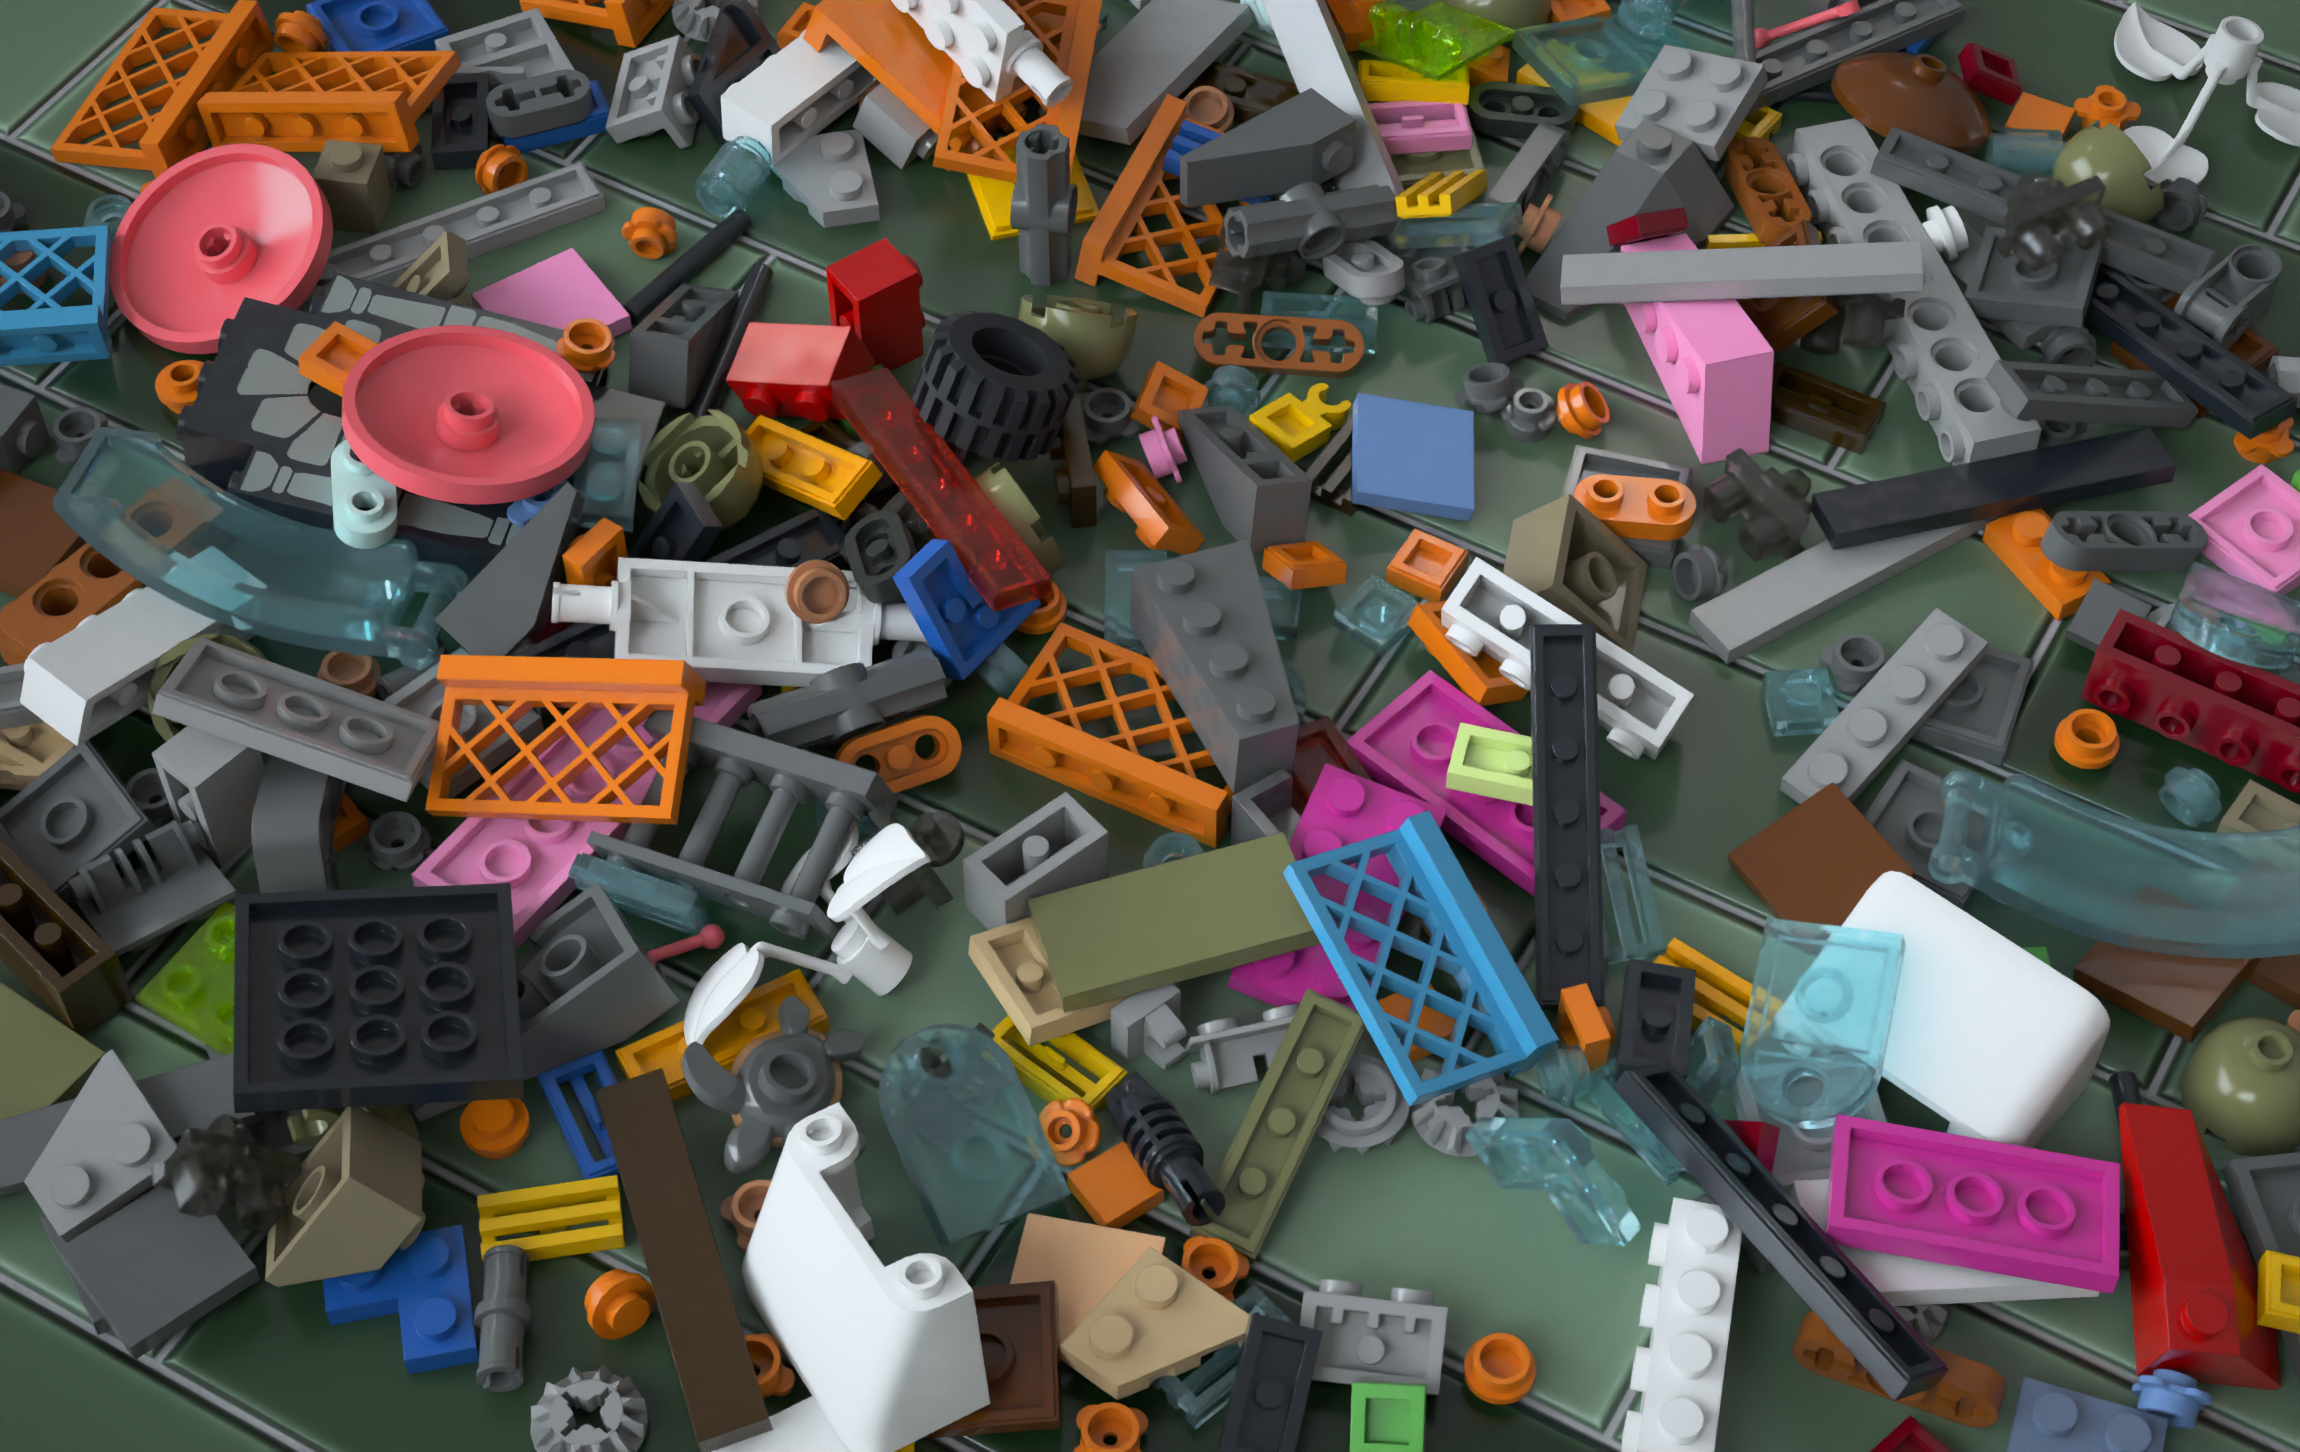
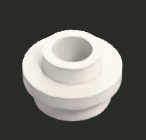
[1922,205,1969,262]

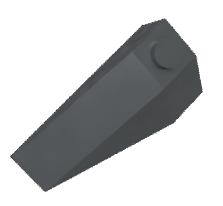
[1526,119,1735,321]
[409,882,680,1122]

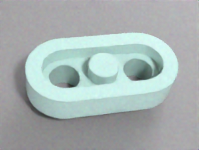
[331,440,398,549]

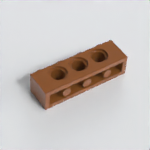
[0,472,238,665]

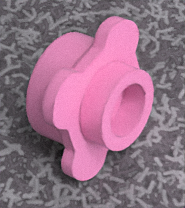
[1139,415,1188,484]

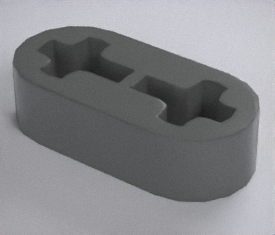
[486,69,593,138]

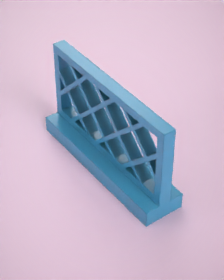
[0,225,112,367]
[1283,811,1559,1107]

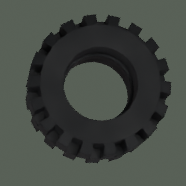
[912,310,1080,462]

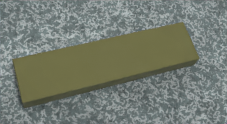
[1189,988,1366,1265]

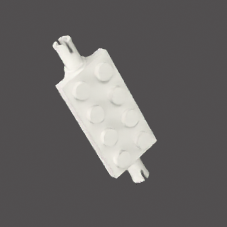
[891,0,1074,108]
[551,557,928,687]

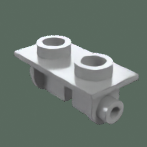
[1184,1004,1299,1094]

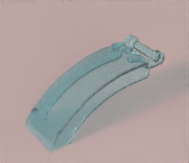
[53,427,468,670]
[1928,770,2300,958]

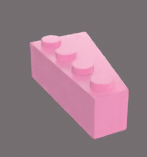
[1621,233,1774,465]

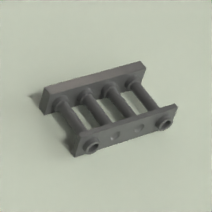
[586,710,898,940]

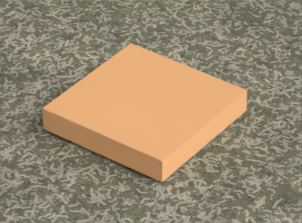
[1010,1213,1166,1359]

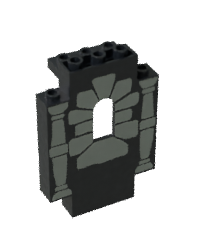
[176,273,666,588]

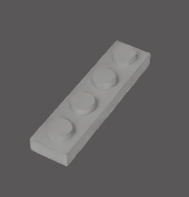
[1780,608,1988,804]

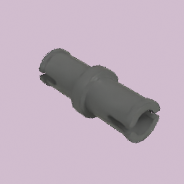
[474,1245,532,1392]

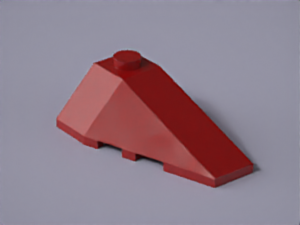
[2118,1102,2281,1390]

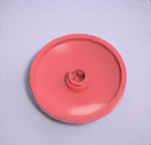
[110,144,333,354]
[342,325,595,505]

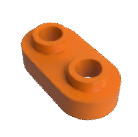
[1574,474,1696,541]
[834,715,962,794]

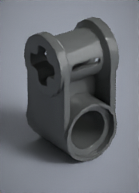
[2173,243,2282,349]

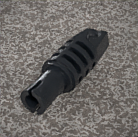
[1105,1072,1226,1226]

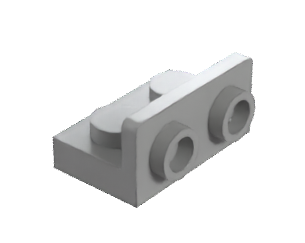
[605,35,702,149]
[1300,1279,1448,1396]

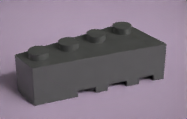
[1129,538,1299,794]

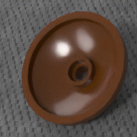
[1831,52,1992,155]

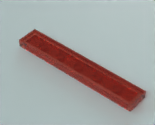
[831,367,1052,612]

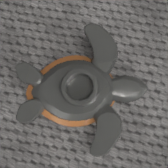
[680,995,867,1176]

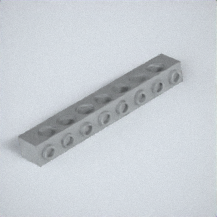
[1786,118,2042,466]

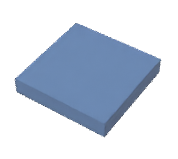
[1352,393,1475,521]

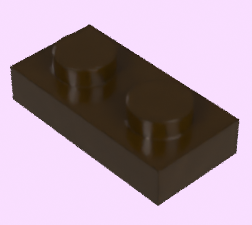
[1048,397,1097,528]

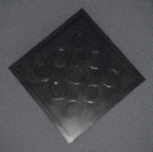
[233,883,524,1113]

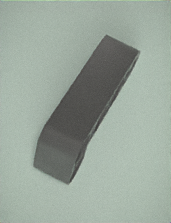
[251,754,346,893]

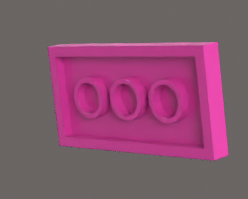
[1345,670,1626,897]
[1228,763,1447,1012]
[1825,1114,2120,1294]

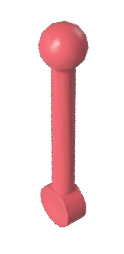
[1755,0,1860,49]
[649,924,725,962]

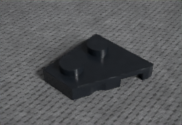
[687,0,781,144]

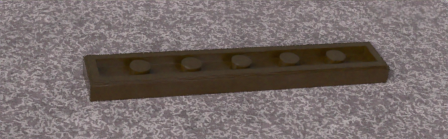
[596,1068,773,1452]

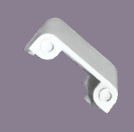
[1771,871,2110,1148]
[741,1102,991,1452]

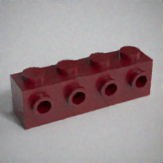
[2081,609,2300,794]

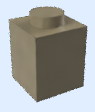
[312,139,393,234]

